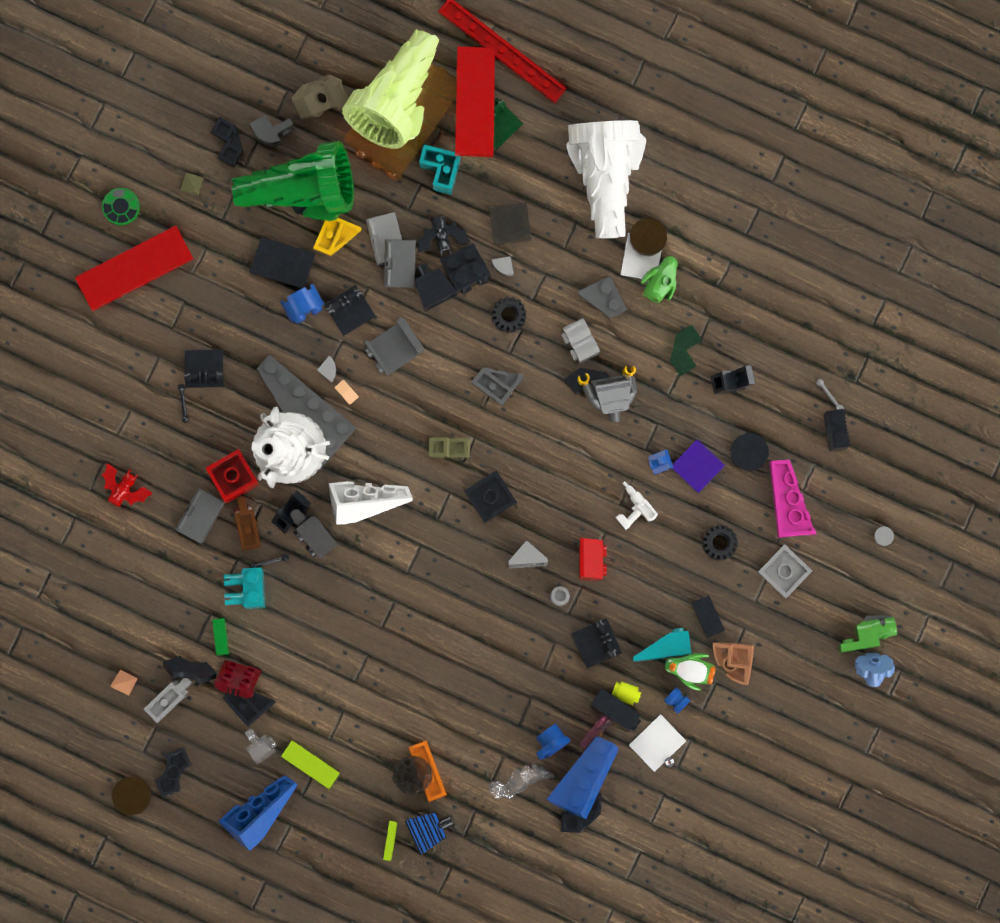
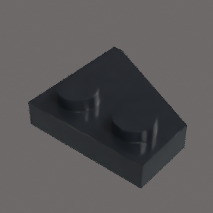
[223,689,276,727]

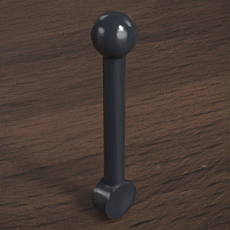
[178,384,189,423]
[250,554,289,568]

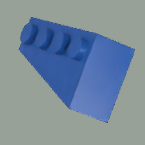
[547,736,619,819]

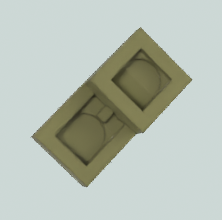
[429,437,470,458]

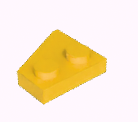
[313,218,362,257]

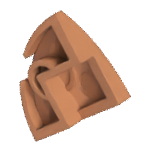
[713,642,754,685]

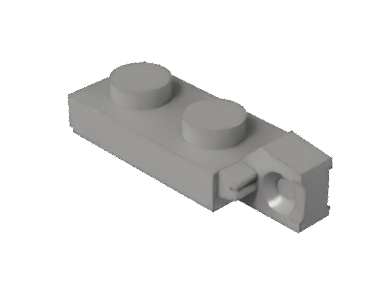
[144,678,193,723]

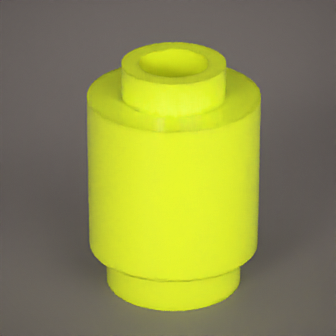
[612,681,641,706]

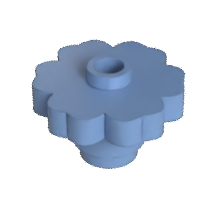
[855,653,895,687]

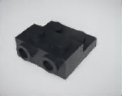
[440,243,491,294]

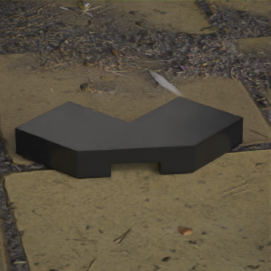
[210,117,243,168]
[564,368,610,395]
[561,794,602,833]

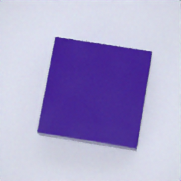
[672,440,725,493]

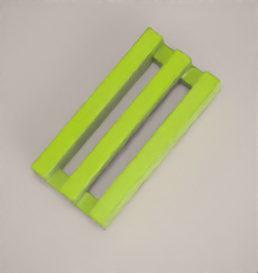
[383,821,398,861]

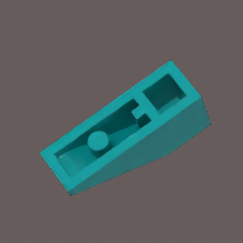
[632,628,692,662]

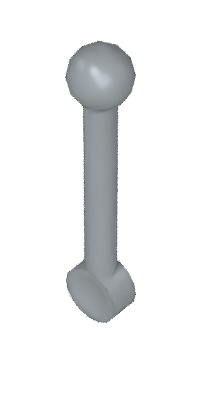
[816,379,844,410]

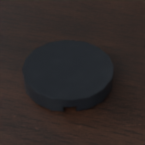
[731,433,769,471]

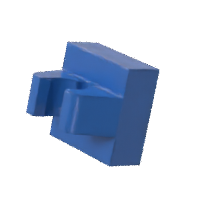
[648,450,674,475]

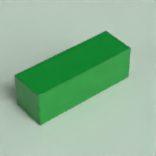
[212,618,230,656]

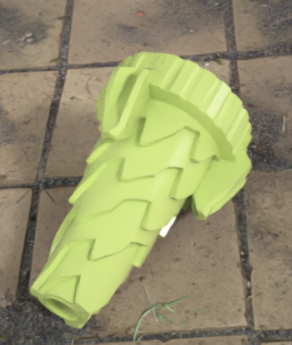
[342,29,439,149]

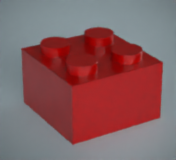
[206,449,260,504]

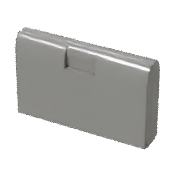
[366,212,402,265]

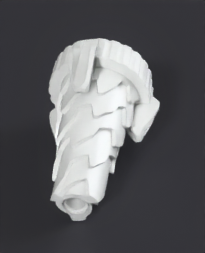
[566,120,646,239]
[252,407,330,488]

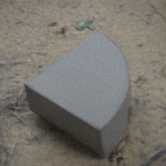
[492,256,514,276]
[317,356,336,383]

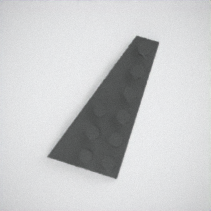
[257,355,356,471]

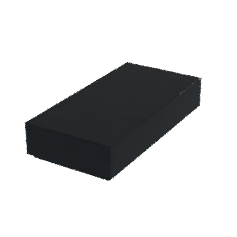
[691,595,725,638]

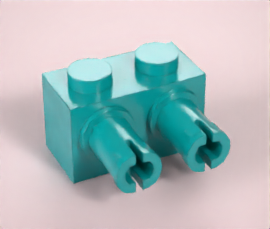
[224,568,265,609]

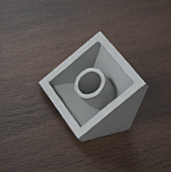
[509,541,548,569]

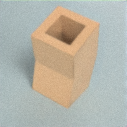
[334,380,359,405]

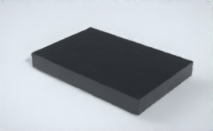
[250,237,316,289]

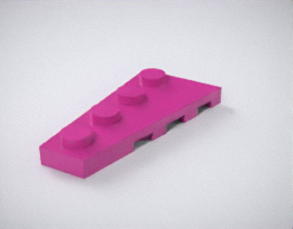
[769,460,817,538]

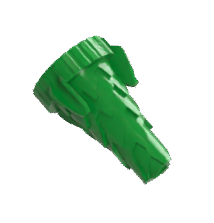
[232,141,354,221]

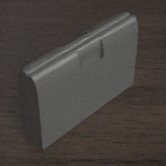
[384,239,416,288]
[175,488,225,544]

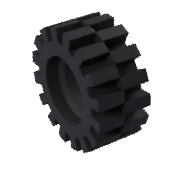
[492,296,526,333]
[702,525,738,561]

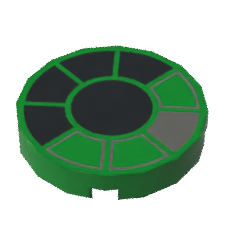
[102,188,140,226]

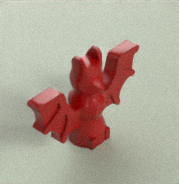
[102,464,152,507]

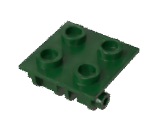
[494,98,523,150]

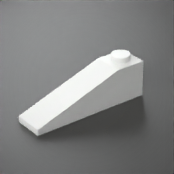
[329,481,412,525]

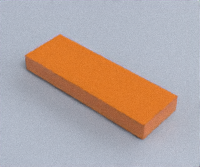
[408,740,447,802]

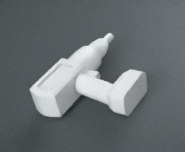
[615,482,658,530]

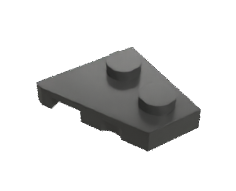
[577,276,627,319]

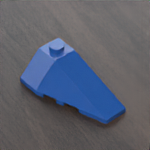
[219,776,297,851]

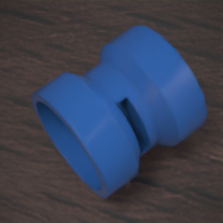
[664,687,691,714]

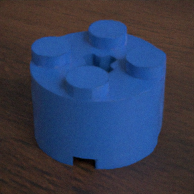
[280,284,324,324]

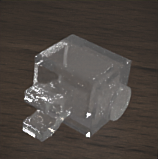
[245,728,278,765]

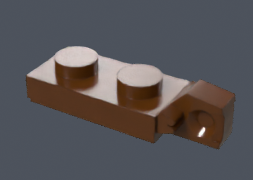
[234,496,261,551]

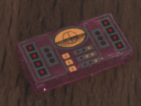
[579,716,612,751]

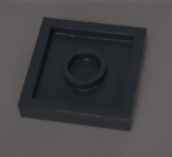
[464,470,517,523]

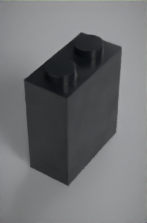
[590,688,641,732]

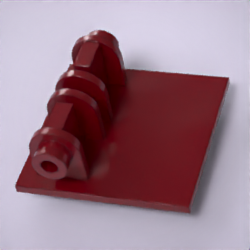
[215,660,262,699]

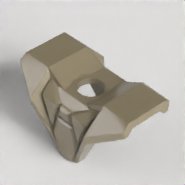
[292,75,348,119]

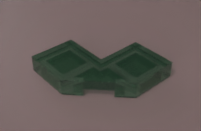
[670,325,702,377]

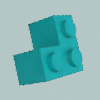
[419,145,461,195]

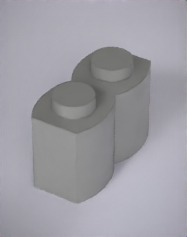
[561,318,600,364]

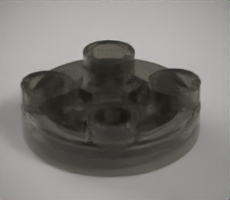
[392,755,432,795]

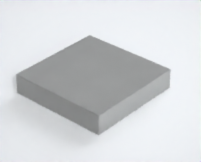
[758,544,812,599]

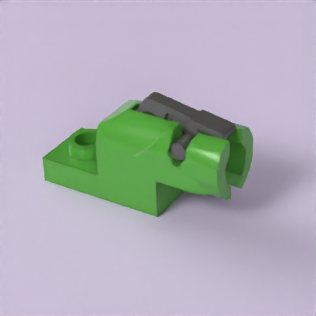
[838,615,897,653]

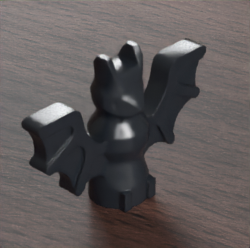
[417,216,470,256]

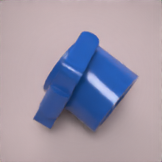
[536,723,570,760]

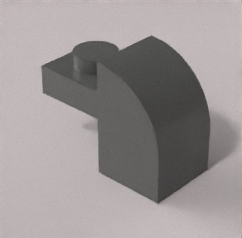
[249,115,295,147]

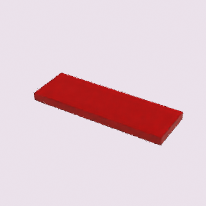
[455,46,495,157]
[75,226,194,312]

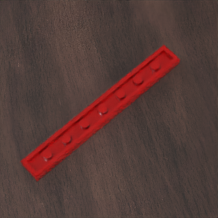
[438,0,567,104]

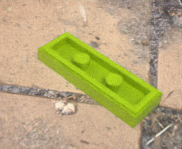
[281,740,340,789]

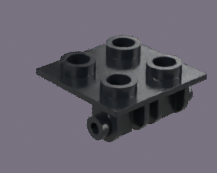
[324,285,376,336]
[184,349,224,388]
[571,618,622,668]

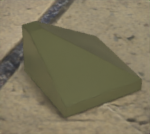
[180,172,204,196]

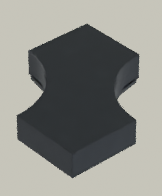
[163,656,217,684]
[155,747,191,798]

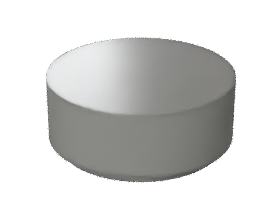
[874,527,894,546]
[550,586,570,606]

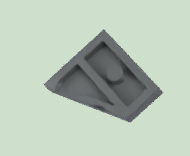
[471,367,524,406]

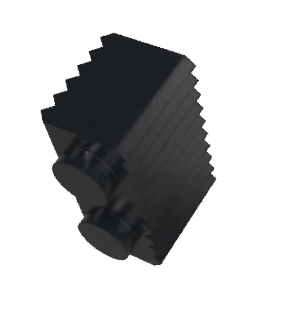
[824,409,850,452]

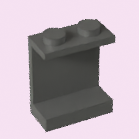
[364,317,424,376]

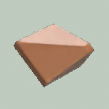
[110,670,138,696]

